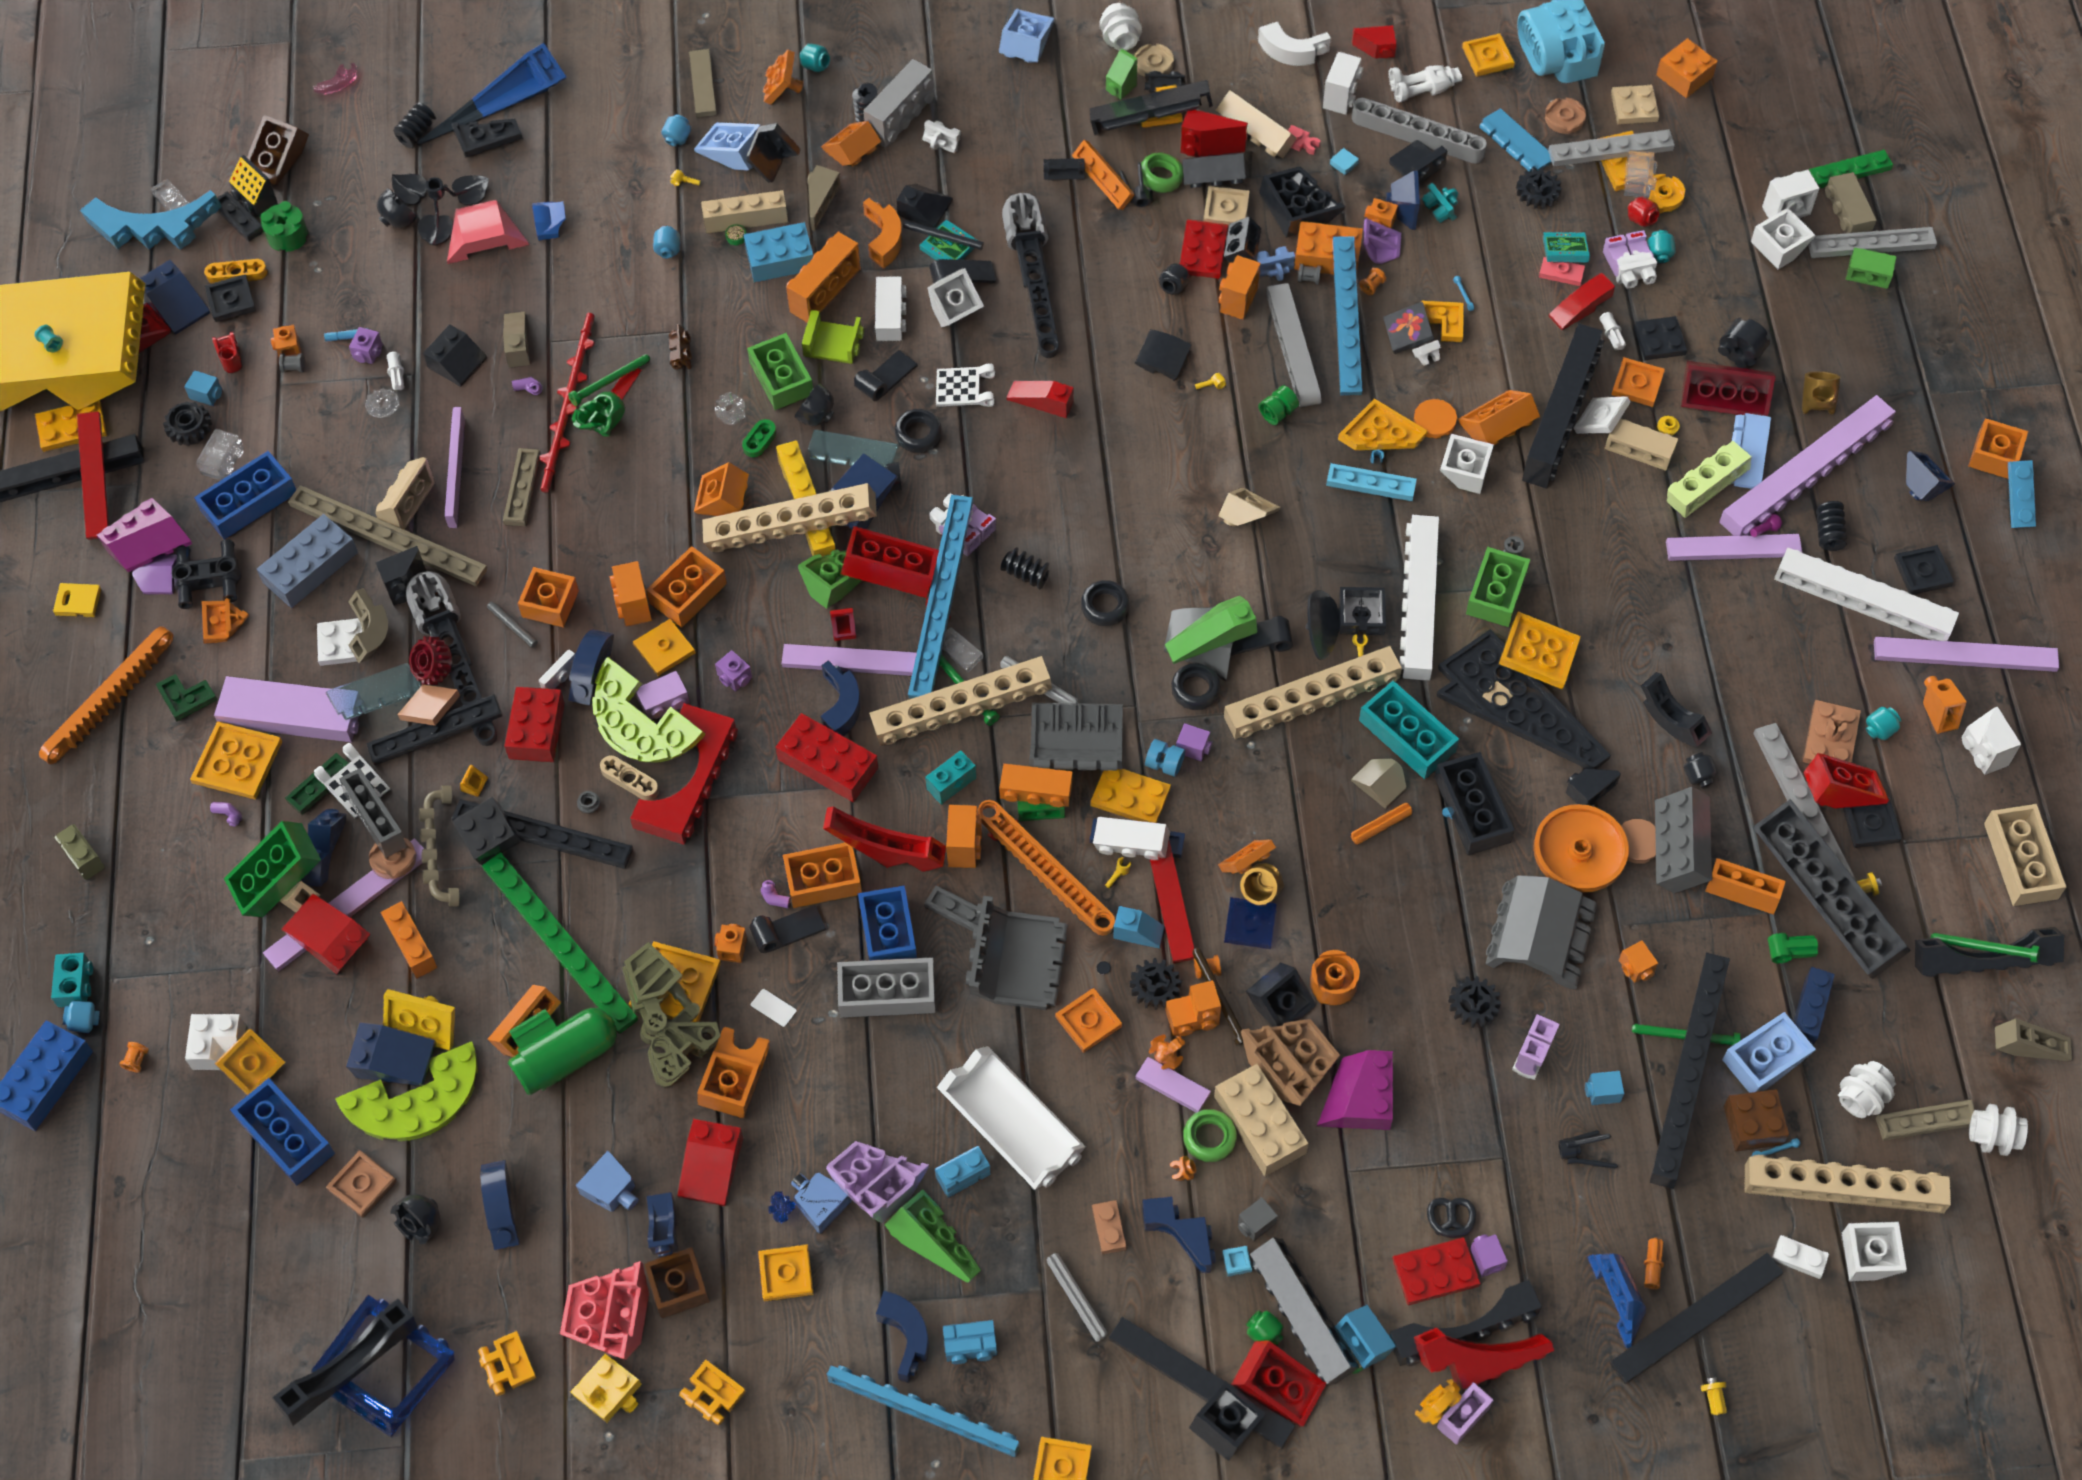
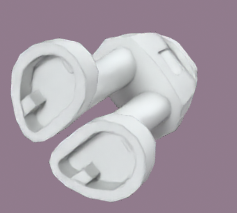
[1389,65,1462,102]

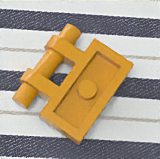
[478,1331,536,1396]
[679,1360,746,1426]

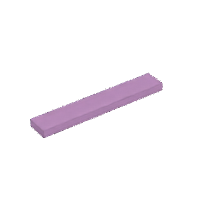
[445,407,465,528]
[1666,534,1802,561]
[781,644,917,676]

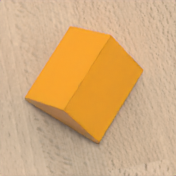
[460,765,488,797]

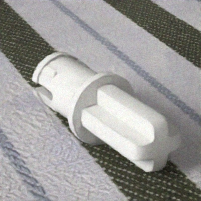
[1600,312,1626,351]
[387,352,405,391]

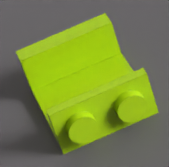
[802,310,864,364]

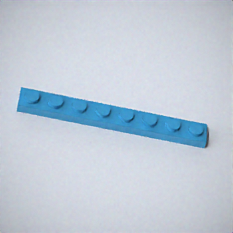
[1332,236,1362,395]
[827,1366,1019,1458]

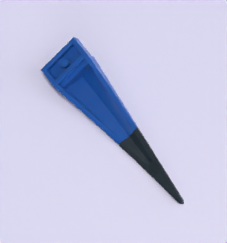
[417,43,566,145]

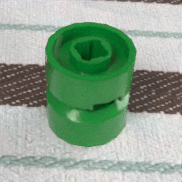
[1258,385,1299,425]

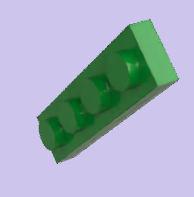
[1809,149,1893,189]

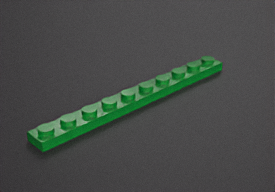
[482,852,638,1034]

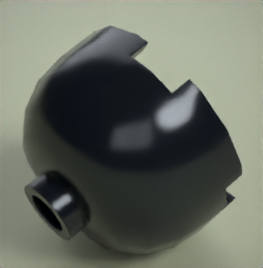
[377,188,418,228]
[795,383,834,427]
[390,1194,441,1245]

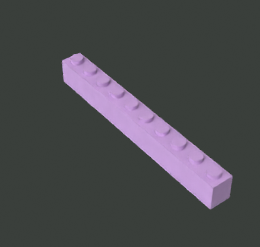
[1719,395,1896,536]

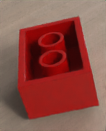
[504,687,565,762]

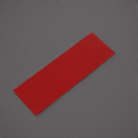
[611,368,642,400]

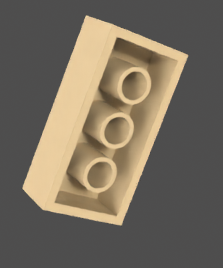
[1984,804,2066,906]
[1214,1064,1309,1176]

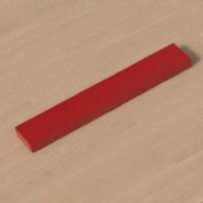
[77,411,109,540]
[1149,841,1194,964]

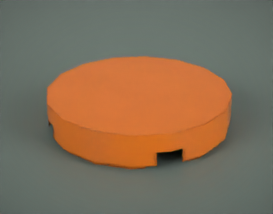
[1413,399,1457,439]

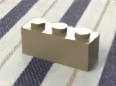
[1825,172,1876,233]

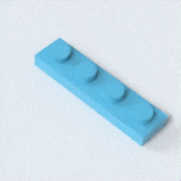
[1326,463,1417,501]

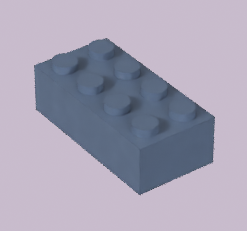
[256,514,358,608]

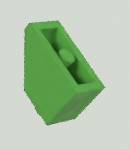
[1106,49,1137,100]

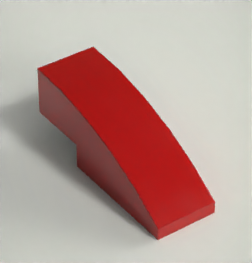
[1549,273,1615,330]
[830,608,856,641]

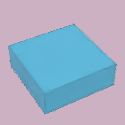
[1330,148,1359,175]
[1222,1246,1252,1276]

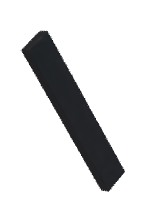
[366,694,503,765]

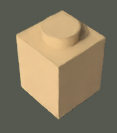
[280,881,320,912]

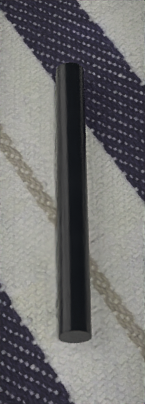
[903,220,984,250]

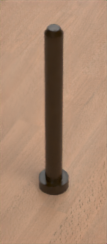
[1192,948,1244,1046]

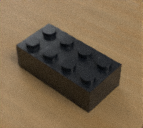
[1434,752,1515,855]

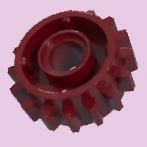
[409,636,452,685]

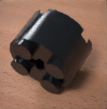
[1718,318,1770,368]

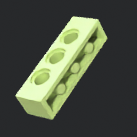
[1667,441,1752,518]

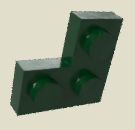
[155,674,217,722]

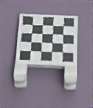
[936,364,995,407]
[314,743,390,819]

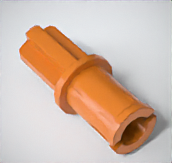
[1644,1238,1664,1289]

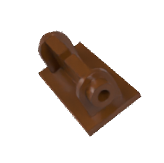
[669,324,692,369]

